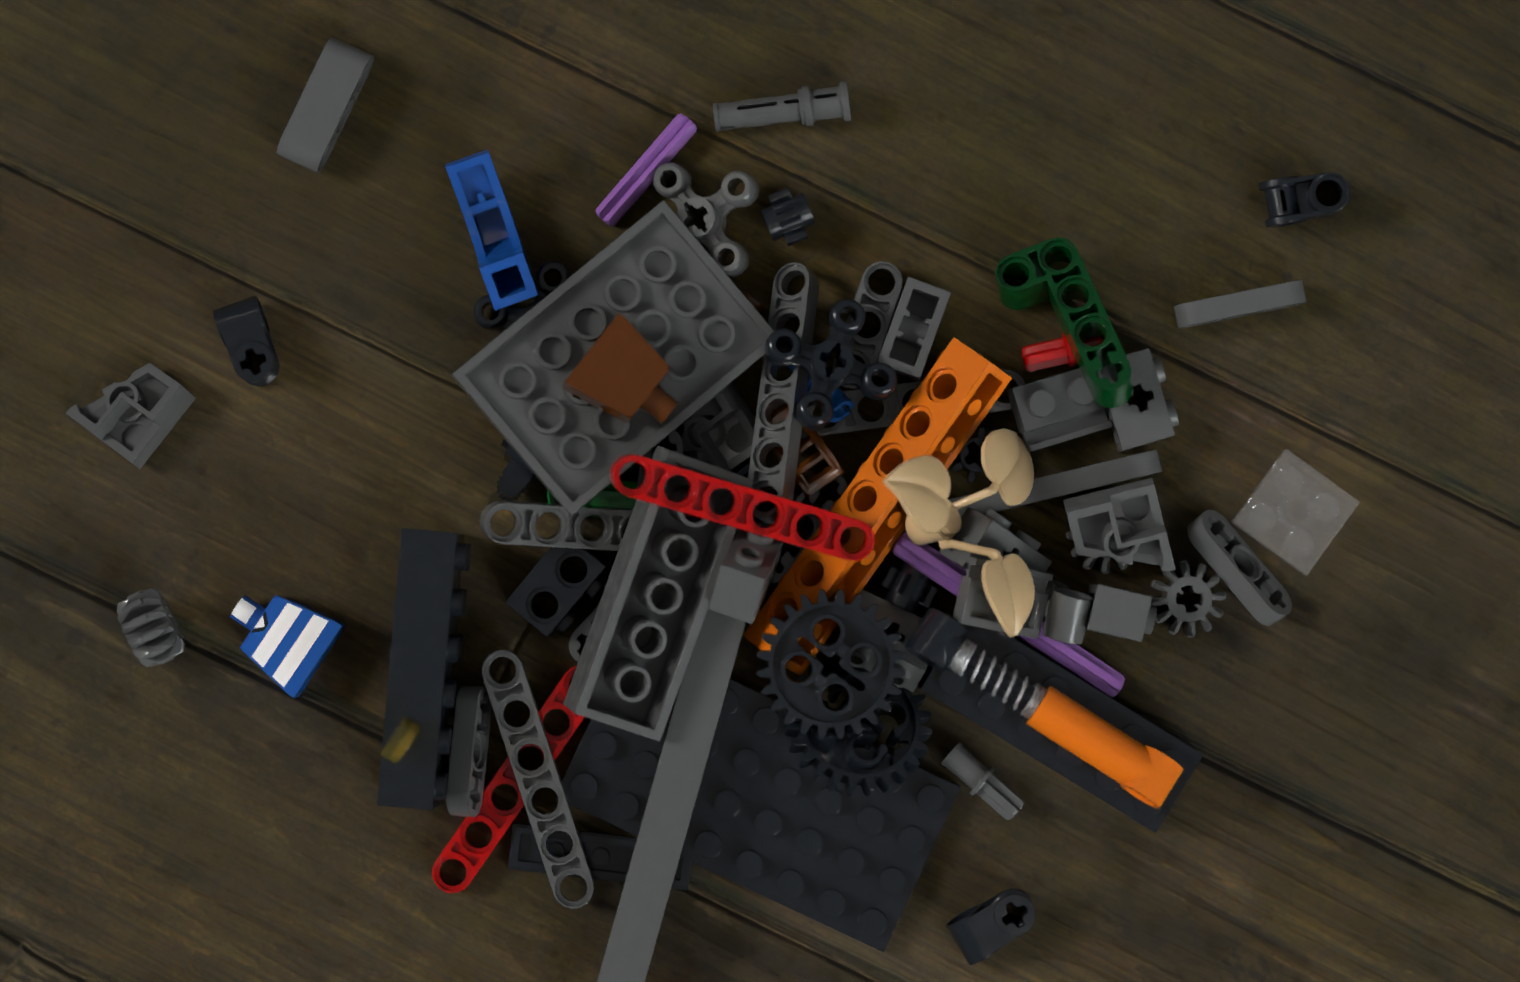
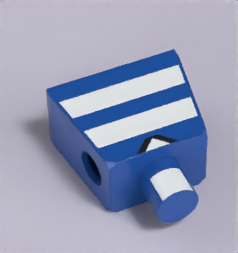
[230,595,347,698]

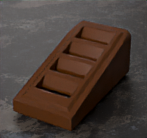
[771,403,845,499]

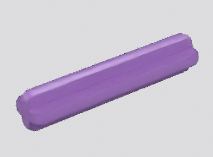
[595,113,697,227]

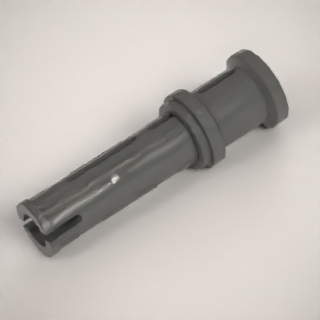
[713,81,851,132]

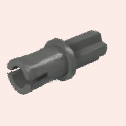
[940,742,1024,820]

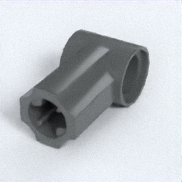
[1042,580,1093,644]

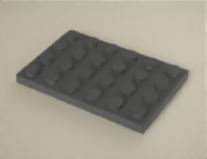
[452,200,778,517]

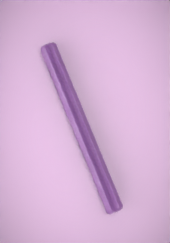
[892,532,1125,698]

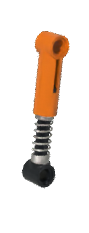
[905,608,1183,809]

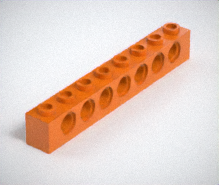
[743,337,1012,676]

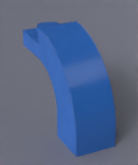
[445,149,538,310]

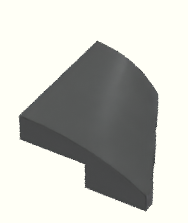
[66,363,196,469]
[681,382,756,472]
[1063,478,1176,572]

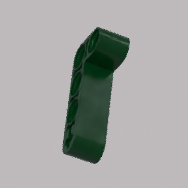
[995,237,1132,408]

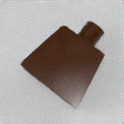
[562,313,679,424]

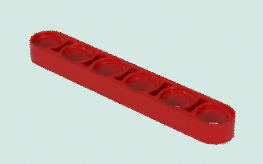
[610,454,875,561]
[432,666,585,893]

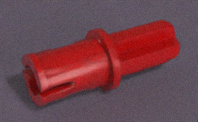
[1021,332,1104,372]

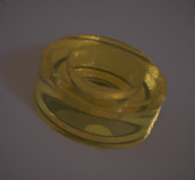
[380,716,420,764]

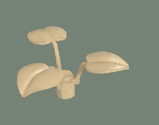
[883,428,1035,638]

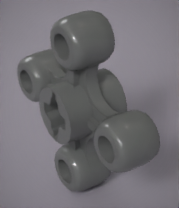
[653,162,759,278]

